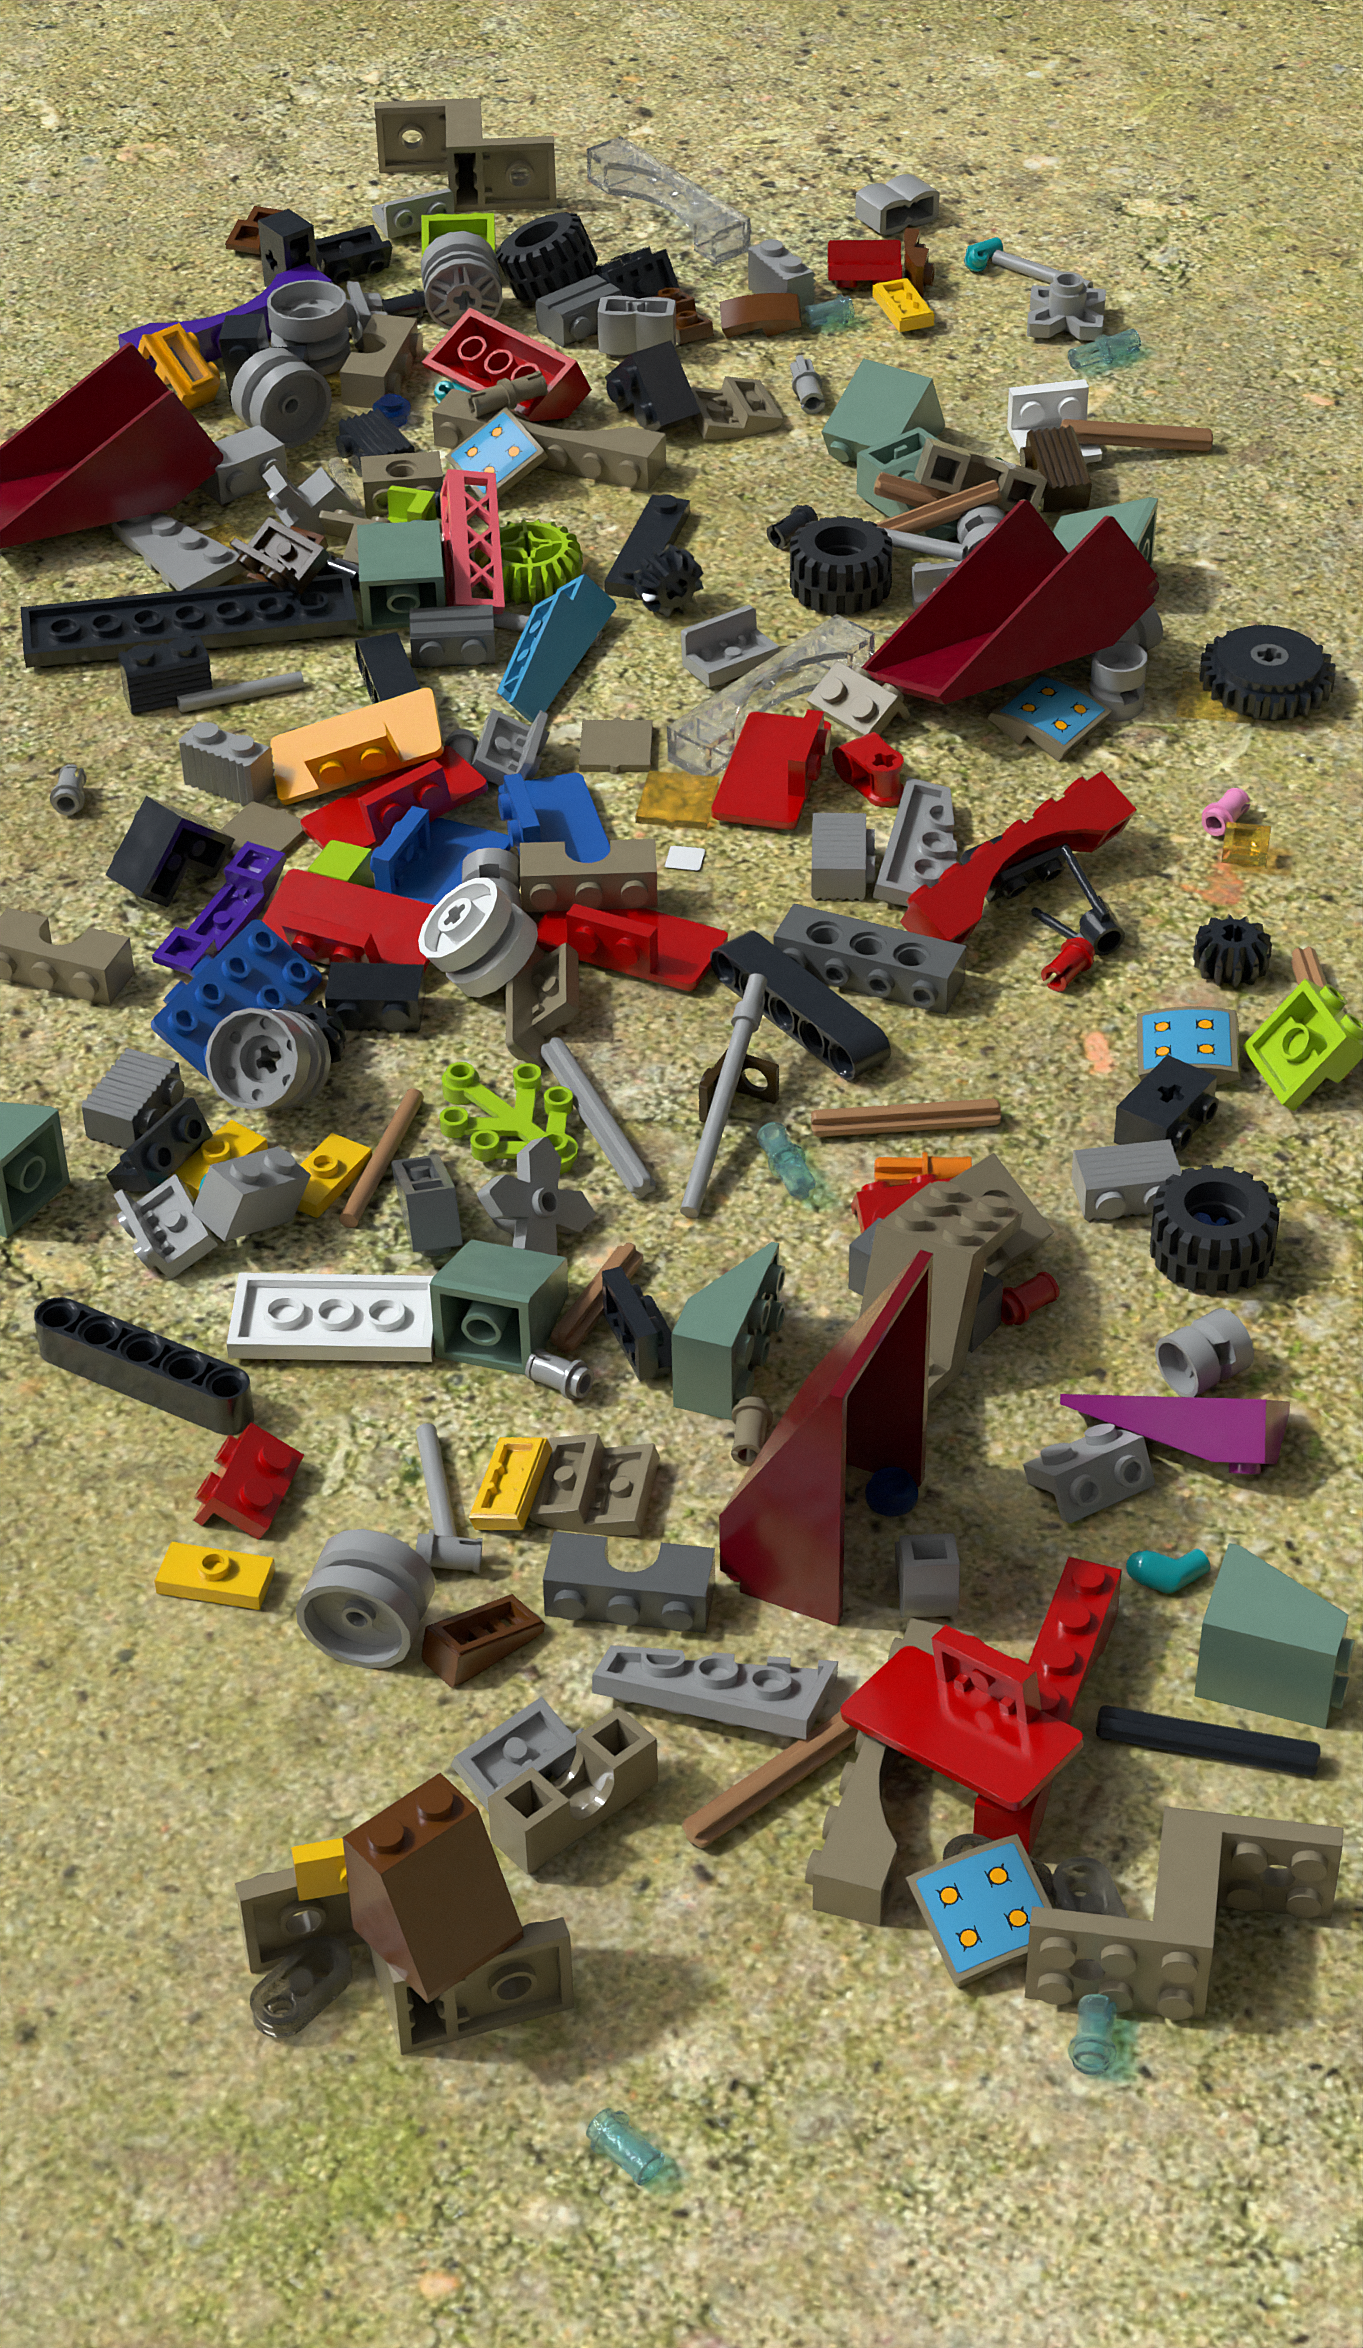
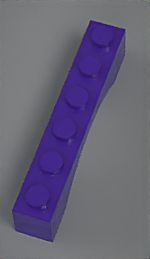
[118,263,333,371]

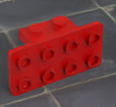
[711,709,831,830]
[300,746,488,851]
[262,869,436,973]
[536,903,728,991]
[840,1624,1084,1811]

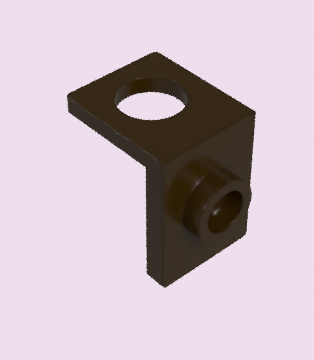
[699,1048,779,1123]

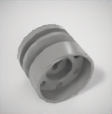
[421,231,503,330]
[267,280,351,376]
[205,1008,331,1110]

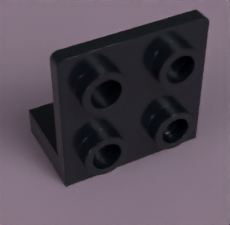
[583,246,681,299]

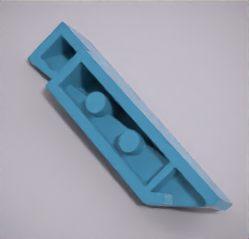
[497,573,616,722]

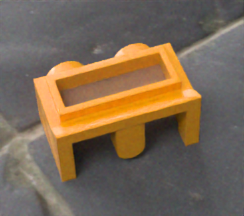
[138,323,220,411]

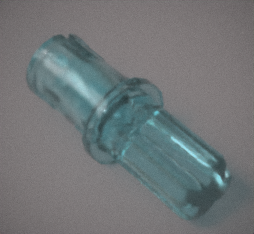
[1067,329,1141,369]
[757,1122,816,1199]

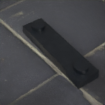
[604,494,690,600]

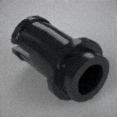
[381,288,429,319]
[766,505,818,549]

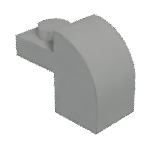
[262,465,358,534]
[895,1533,960,1618]

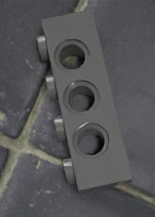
[773,904,967,1015]

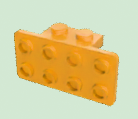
[271,688,444,805]

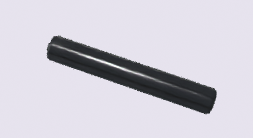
[1096,1705,1321,1776]

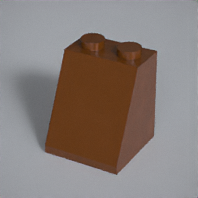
[342,1773,524,2003]

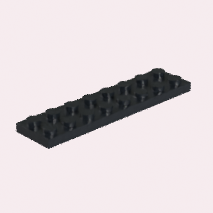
[20,573,358,668]

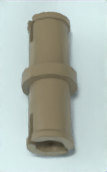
[466,371,548,418]

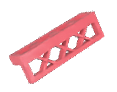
[440,469,505,614]

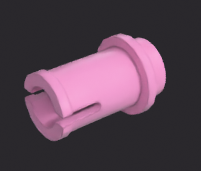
[1202,788,1250,836]

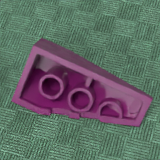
[1060,1394,1290,1474]

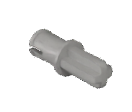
[790,355,825,414]

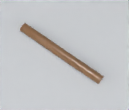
[339,1088,424,1228]

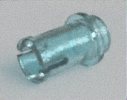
[805,294,854,330]
[1068,1994,1117,2075]
[586,2108,665,2186]

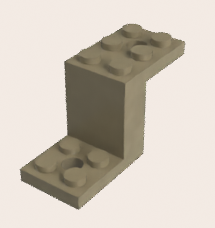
[374,98,557,212]
[859,1181,1024,1404]
[1025,1806,1344,2021]
[235,1867,574,2055]

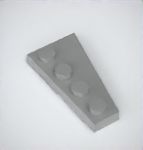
[112,512,246,591]
[873,777,958,907]
[592,1645,838,1740]

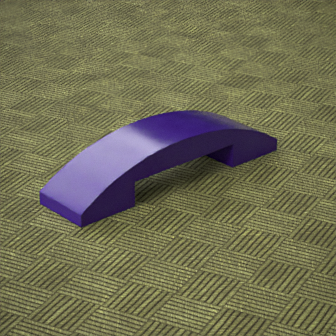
[152,841,286,975]

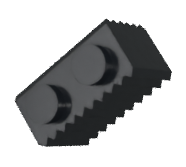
[336,408,415,477]
[118,636,213,714]
[325,962,426,1033]

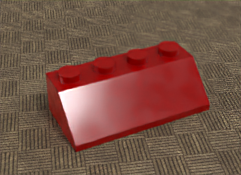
[422,308,592,422]

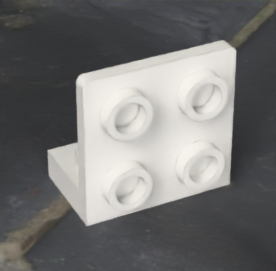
[1007,379,1102,464]

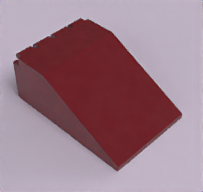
[0,342,224,549]
[861,500,1159,704]
[719,1249,933,1625]

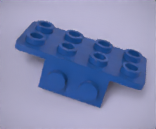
[498,773,610,863]
[370,806,511,905]
[151,919,322,1081]

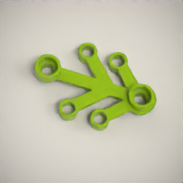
[439,1062,578,1175]

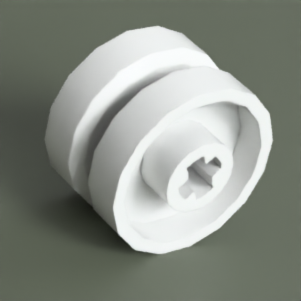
[418,878,538,997]

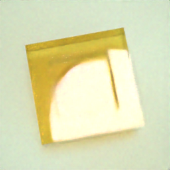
[1221,822,1271,867]

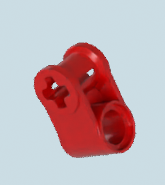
[832,732,905,807]

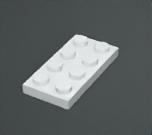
[227,1273,434,1362]

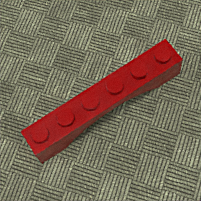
[900,770,1137,944]
[972,1556,1122,1857]

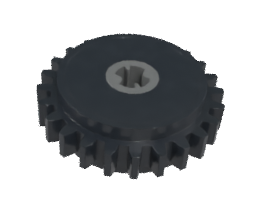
[1199,625,1336,721]

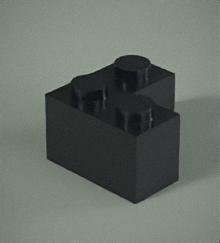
[219,314,310,406]
[605,340,701,433]
[105,796,235,907]

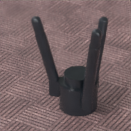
[1031,845,1125,956]

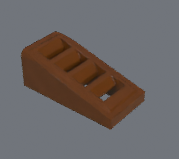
[421,1594,545,1687]

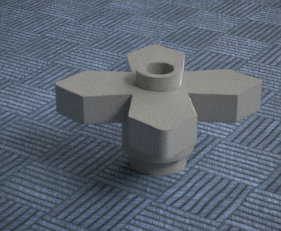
[1027,272,1106,341]
[477,1137,595,1255]

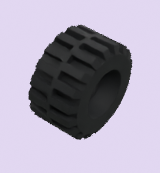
[496,212,598,301]
[790,516,893,615]
[1150,1165,1280,1294]

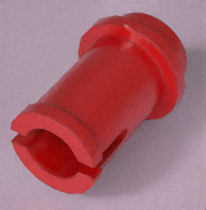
[1041,937,1095,992]
[1001,1271,1060,1325]

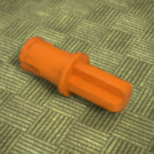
[874,1152,972,1185]

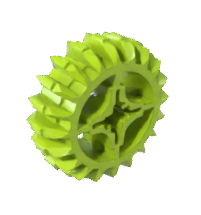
[473,519,583,605]

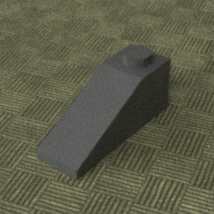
[391,1154,463,1256]

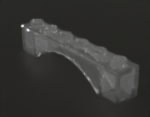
[586,136,752,265]
[667,614,875,781]

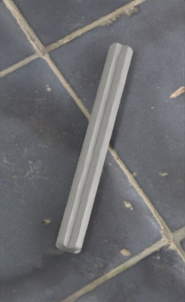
[541,1037,656,1199]

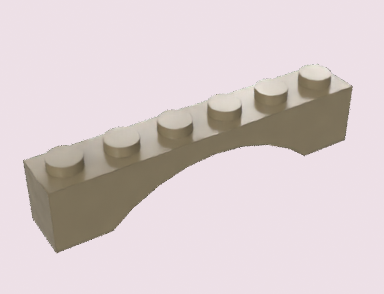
[432,389,667,491]
[805,1618,975,1927]

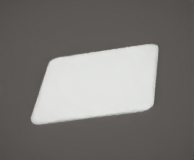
[665,846,705,871]

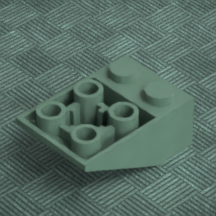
[856,427,959,541]
[671,1242,786,1420]

